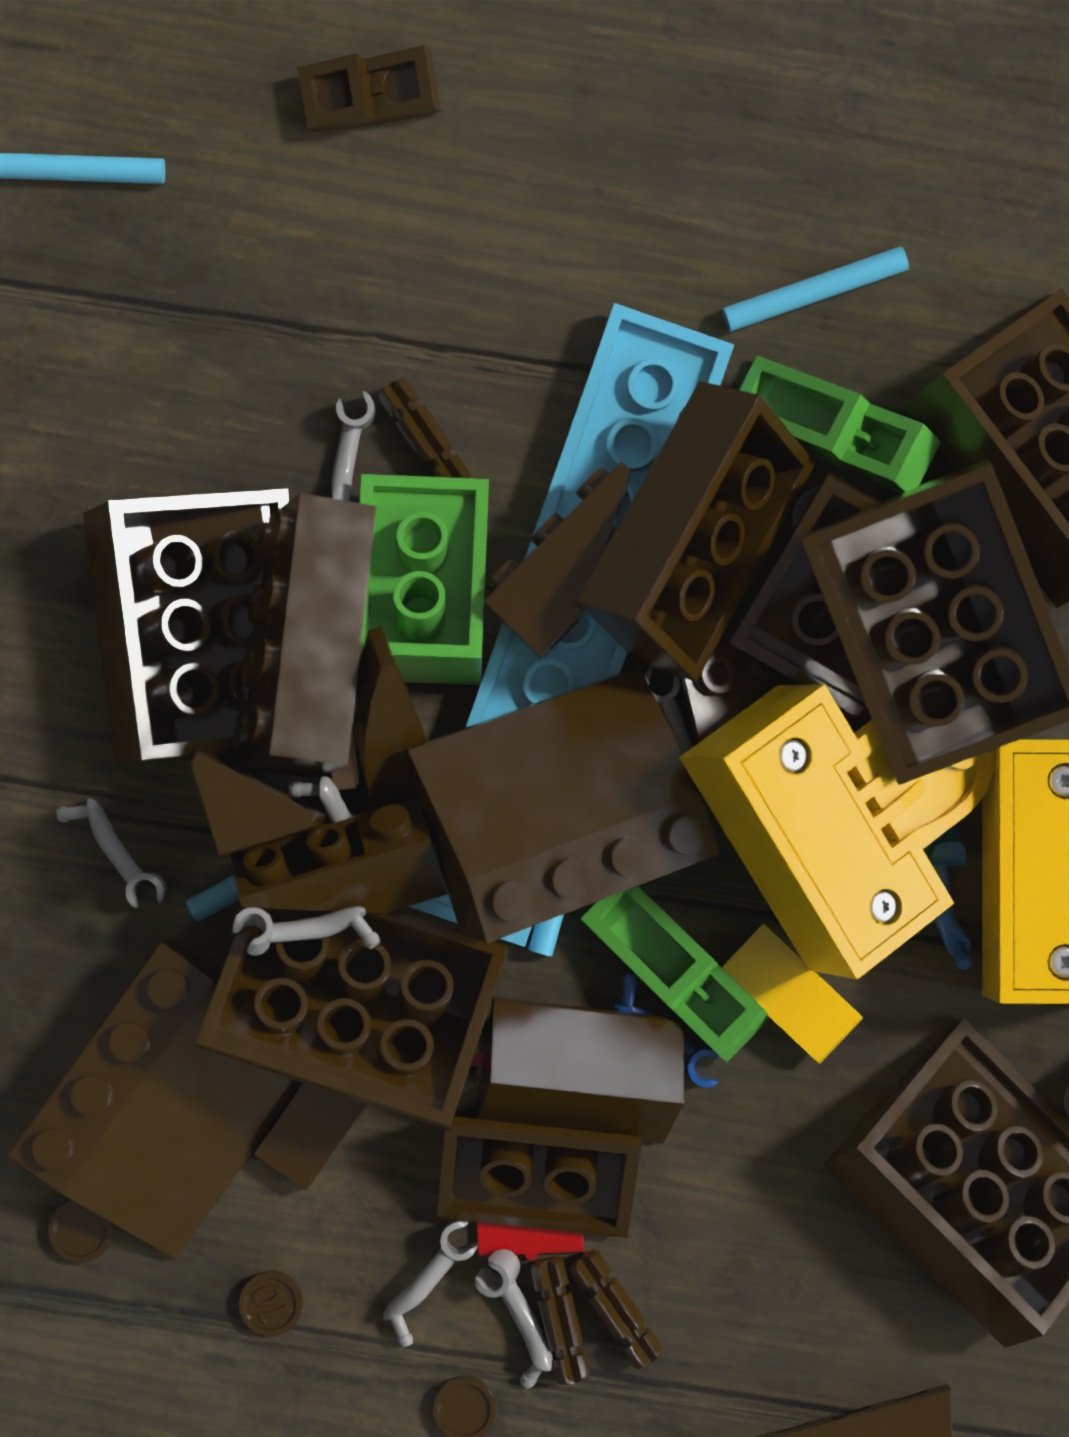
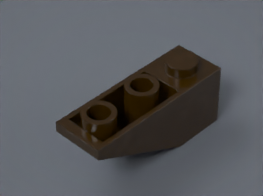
[484,462,630,661]
[230,797,448,914]

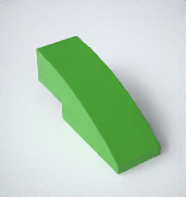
[739,355,941,494]
[581,886,770,1062]

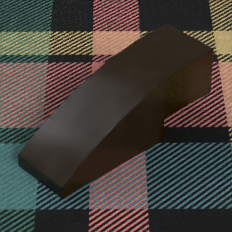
[353,626,427,811]

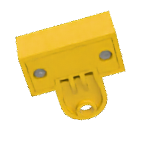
[679,684,995,979]
[982,739,1069,1004]

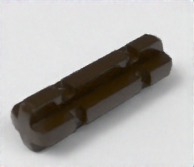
[378,377,470,478]
[570,1249,663,1369]
[531,1256,590,1385]

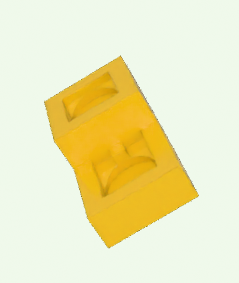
[722,923,863,1064]

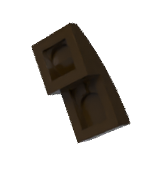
[297,45,441,132]

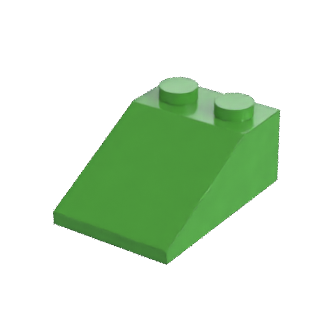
[360,474,489,685]

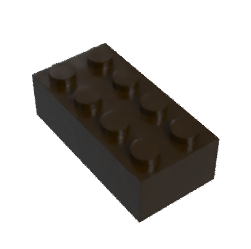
[576,381,816,682]
[233,493,376,778]

